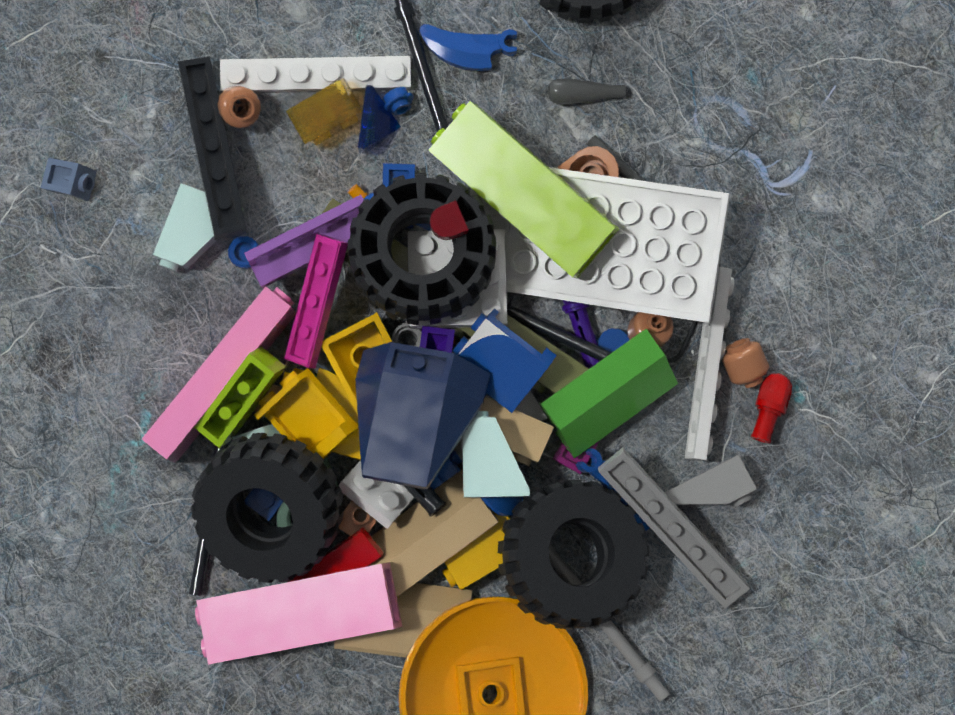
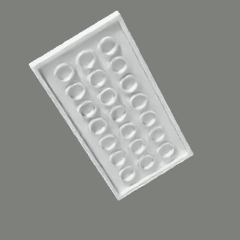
[470,167,730,323]

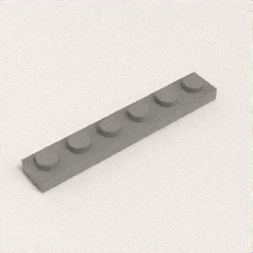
[598,447,750,609]

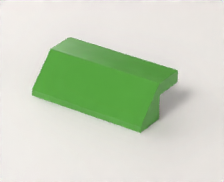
[540,329,678,458]

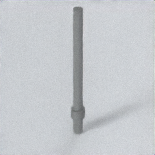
[549,544,670,702]

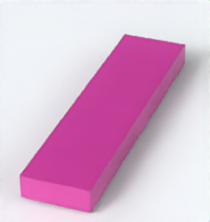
[284,234,348,368]

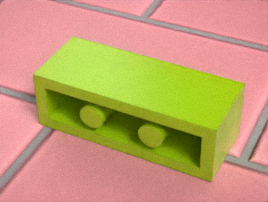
[194,346,287,448]

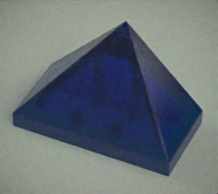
[358,85,401,154]

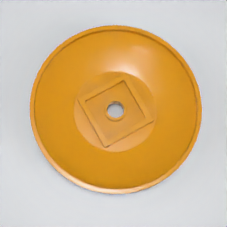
[399,597,588,715]

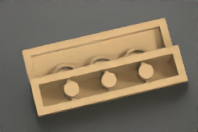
[370,469,499,597]
[334,583,472,658]

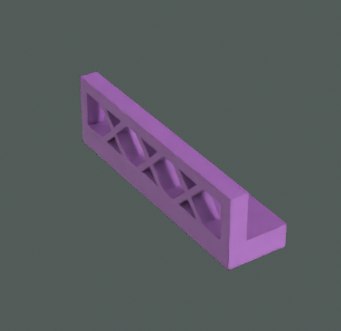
[244,195,364,289]

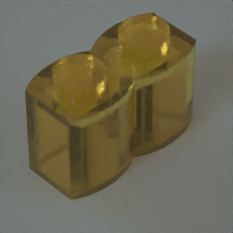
[286,78,363,146]

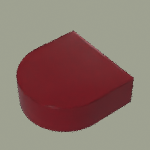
[430,200,468,240]

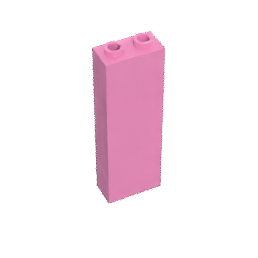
[142,286,296,463]
[195,562,402,665]

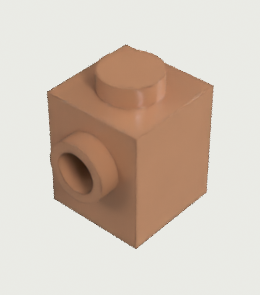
[339,500,378,536]

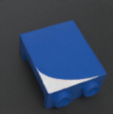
[452,308,557,413]

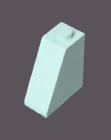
[153,183,244,272]
[463,411,530,498]

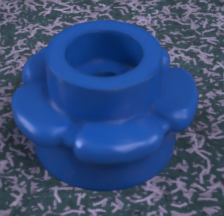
[383,87,414,115]

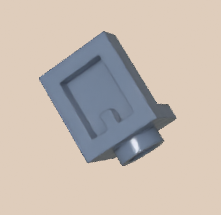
[40,158,96,201]

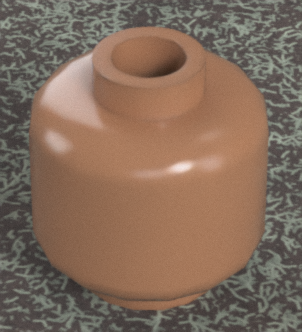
[218,86,261,128]
[627,312,674,348]
[722,338,769,388]

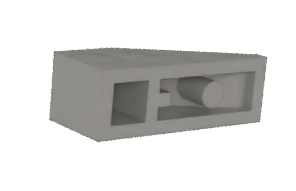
[665,455,757,507]

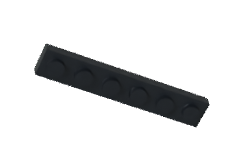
[178,56,247,240]

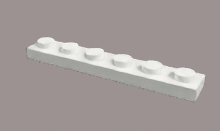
[220,56,411,93]
[684,267,734,461]

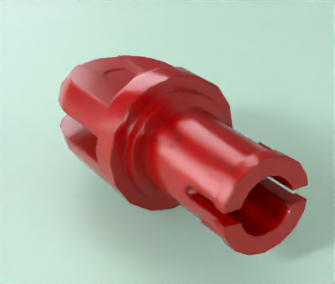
[751,373,792,444]

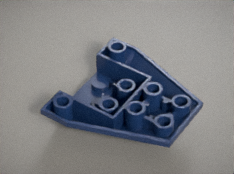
[355,342,491,490]

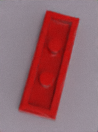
[287,527,383,582]

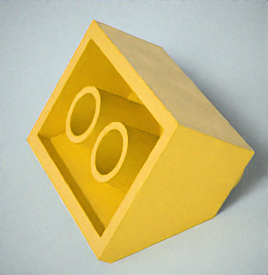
[321,313,392,415]

